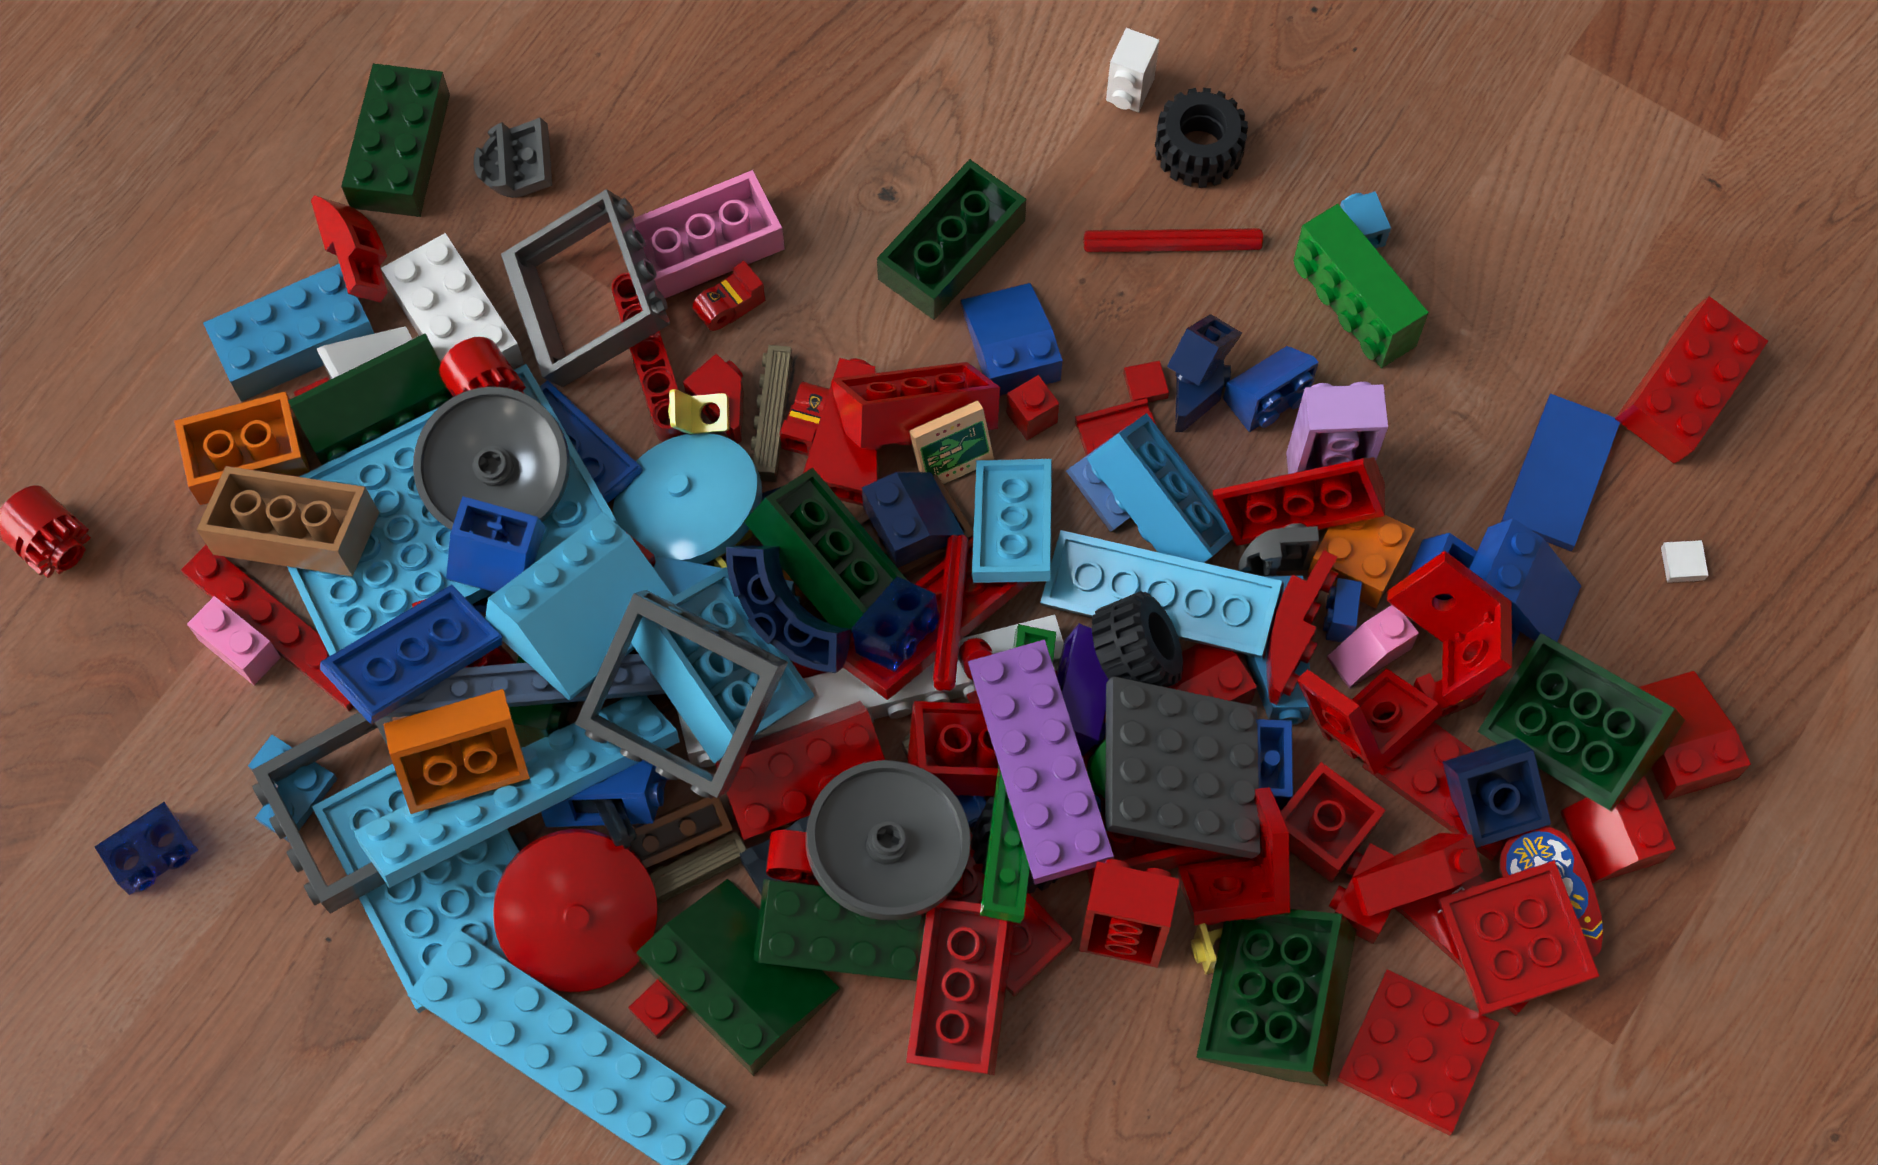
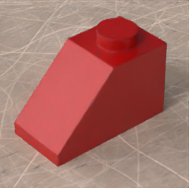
[683,354,744,444]

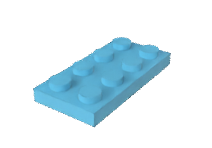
[972,459,1052,583]

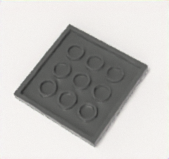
[1105,676,1260,859]

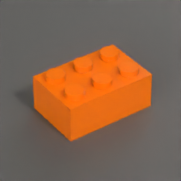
[174,391,310,505]
[383,689,530,814]

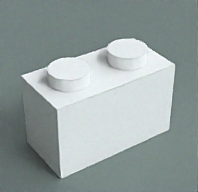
[1106,28,1159,112]

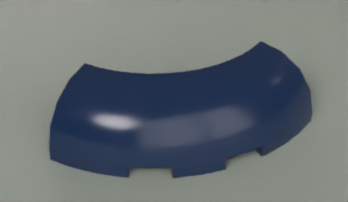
[726,546,851,673]

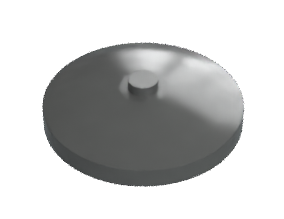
[413,387,570,530]
[806,760,970,920]

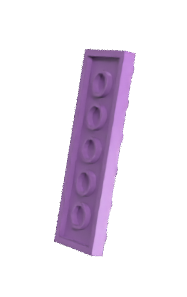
[968,639,1114,885]

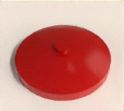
[493,829,658,992]

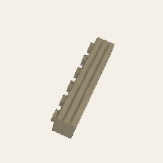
[751,345,792,482]
[650,831,746,905]

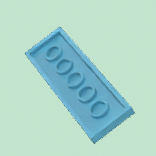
[1040,530,1284,659]

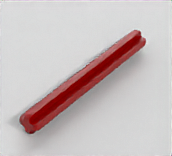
[1083,228,1263,252]
[933,534,969,691]

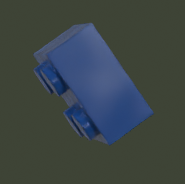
[1323,578,1362,642]

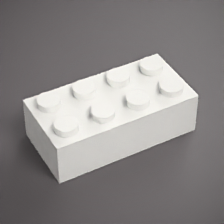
[381,233,524,369]

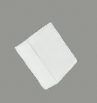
[1661,540,1708,583]

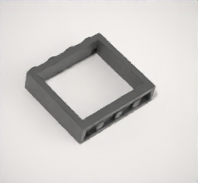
[501,189,670,387]
[575,590,788,799]
[252,712,393,914]

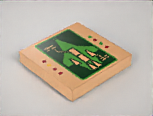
[909,401,994,484]

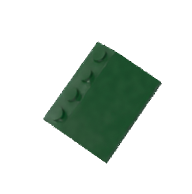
[1477,633,1685,812]
[636,879,840,1076]
[1196,909,1357,1086]

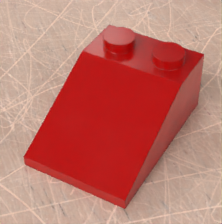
[1638,671,1751,800]

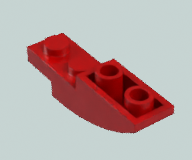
[311,195,388,303]
[1266,550,1339,705]

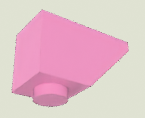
[1327,605,1419,689]

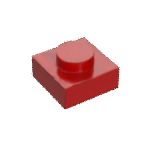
[628,979,687,1039]

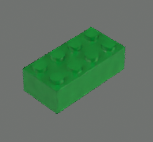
[1293,204,1429,369]

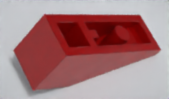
[1352,833,1483,916]

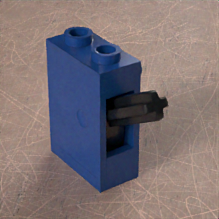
[541,760,671,849]

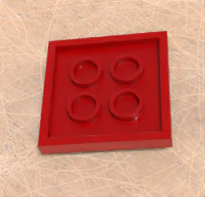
[1438,860,1599,1016]
[1336,969,1499,1136]

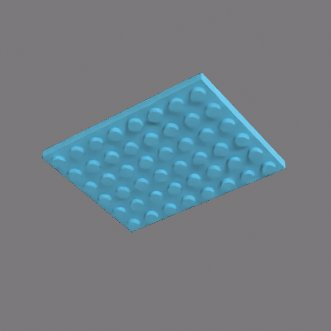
[287,364,619,656]

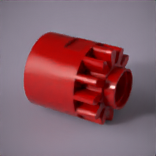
[439,337,526,397]
[0,485,91,578]

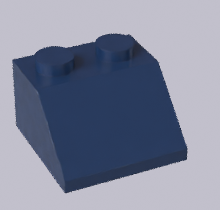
[862,472,964,568]
[1443,738,1551,848]

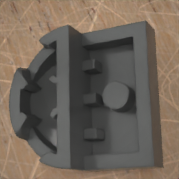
[474,118,552,198]
[1238,523,1319,576]

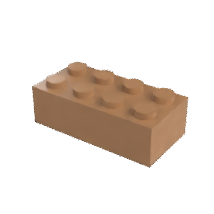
[196,466,380,577]

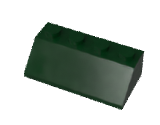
[288,333,453,465]
[744,467,911,634]

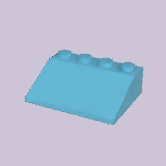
[485,512,674,701]
[631,567,815,763]

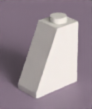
[317,326,418,379]

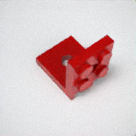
[1387,551,1512,705]
[1296,668,1443,774]
[1178,787,1290,926]

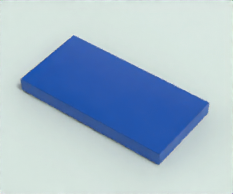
[539,380,643,503]
[1500,394,1620,551]
[320,584,502,724]

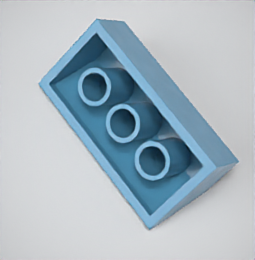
[1086,413,1233,563]

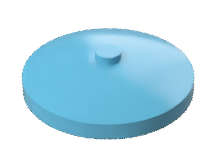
[613,433,762,564]

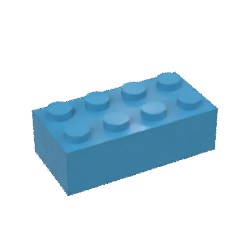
[203,264,375,402]

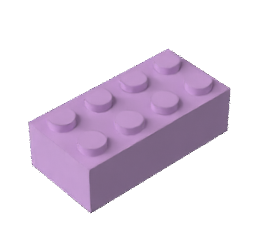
[1286,382,1388,474]

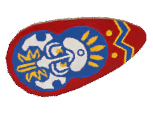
[1499,826,1603,958]

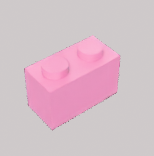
[187,596,281,685]

